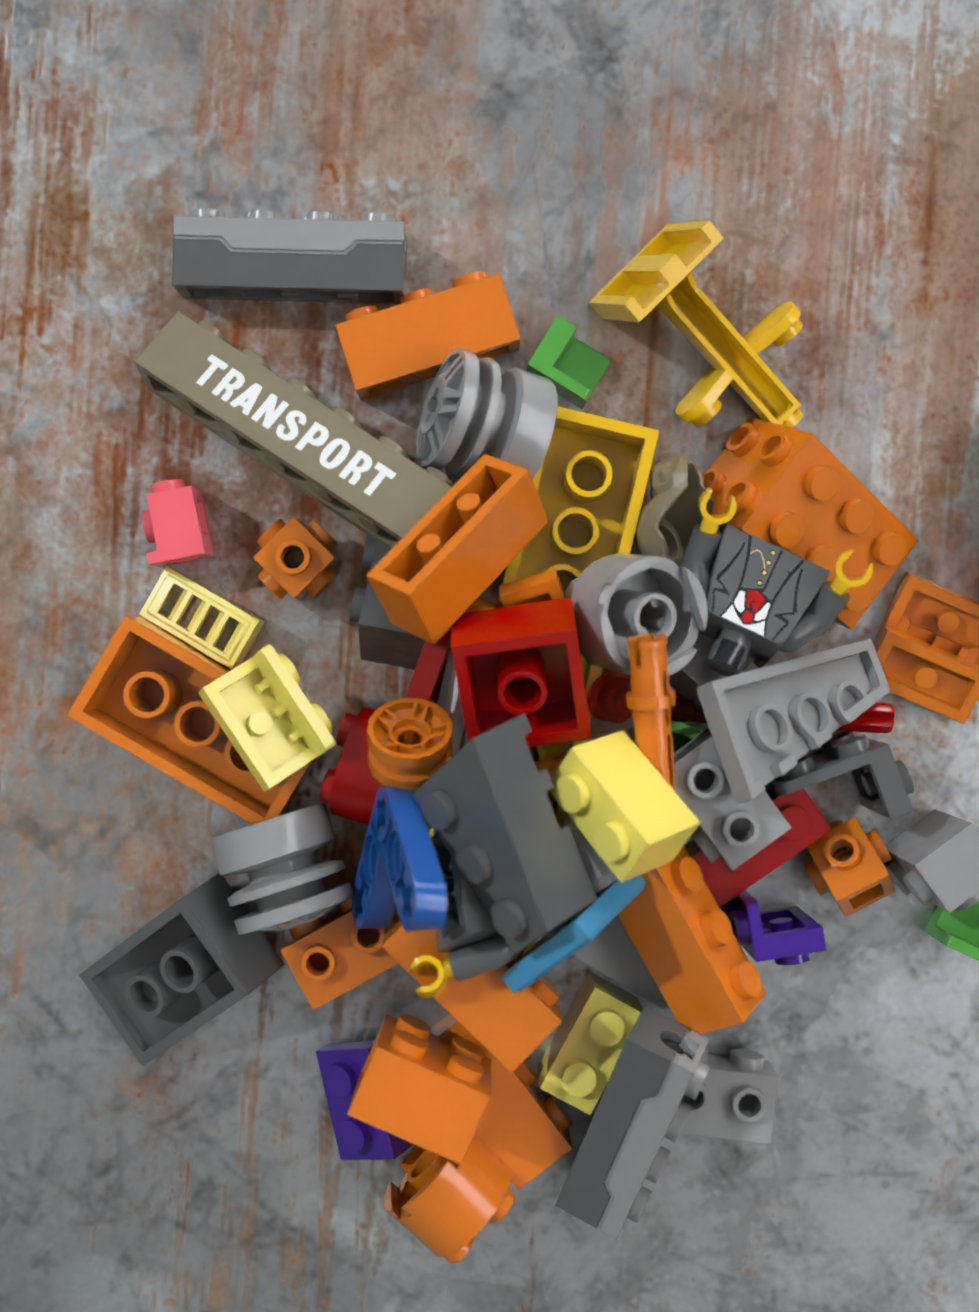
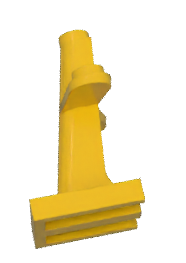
[588,220,803,428]

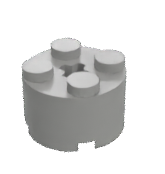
[565,553,708,676]

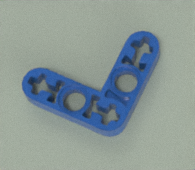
[352,786,447,931]

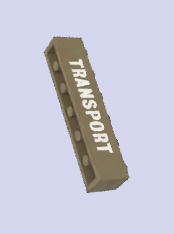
[134,312,454,550]

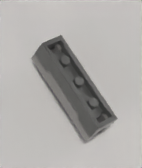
[172,208,407,304]
[555,1006,710,1240]

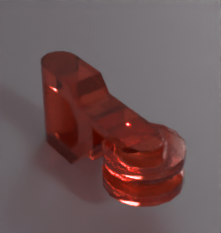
[587,674,696,723]

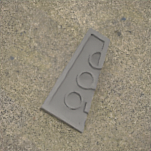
[695,638,890,805]

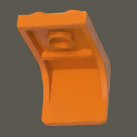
[701,418,919,630]

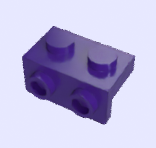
[720,890,827,965]
[316,1040,414,1160]

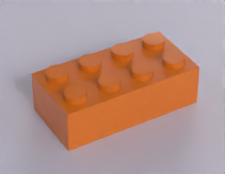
[67,615,334,824]

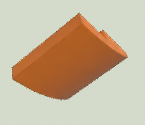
[873,571,979,724]

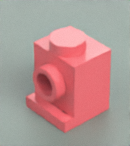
[142,479,215,567]

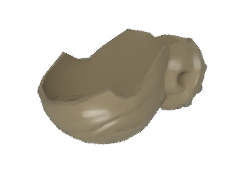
[636,455,714,566]

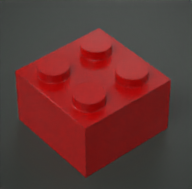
[451,597,591,747]

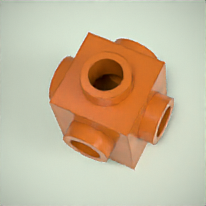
[253,517,341,600]
[804,817,896,917]

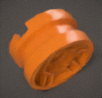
[367,698,453,792]

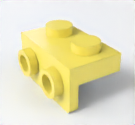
[198,644,336,792]

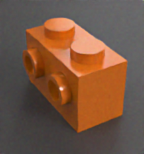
[280,898,400,1010]

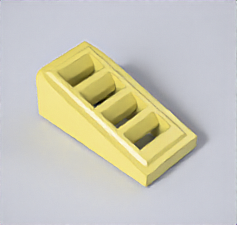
[139,566,265,669]

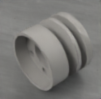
[416,348,558,479]
[209,802,354,935]

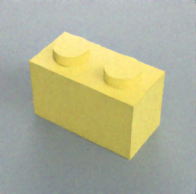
[549,730,700,883]
[537,971,643,1115]

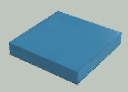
[500,875,646,993]

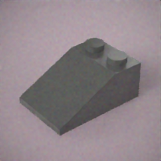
[79,873,285,1066]

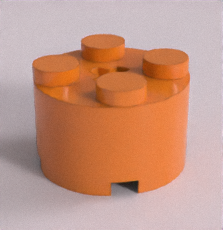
[383,1134,515,1264]

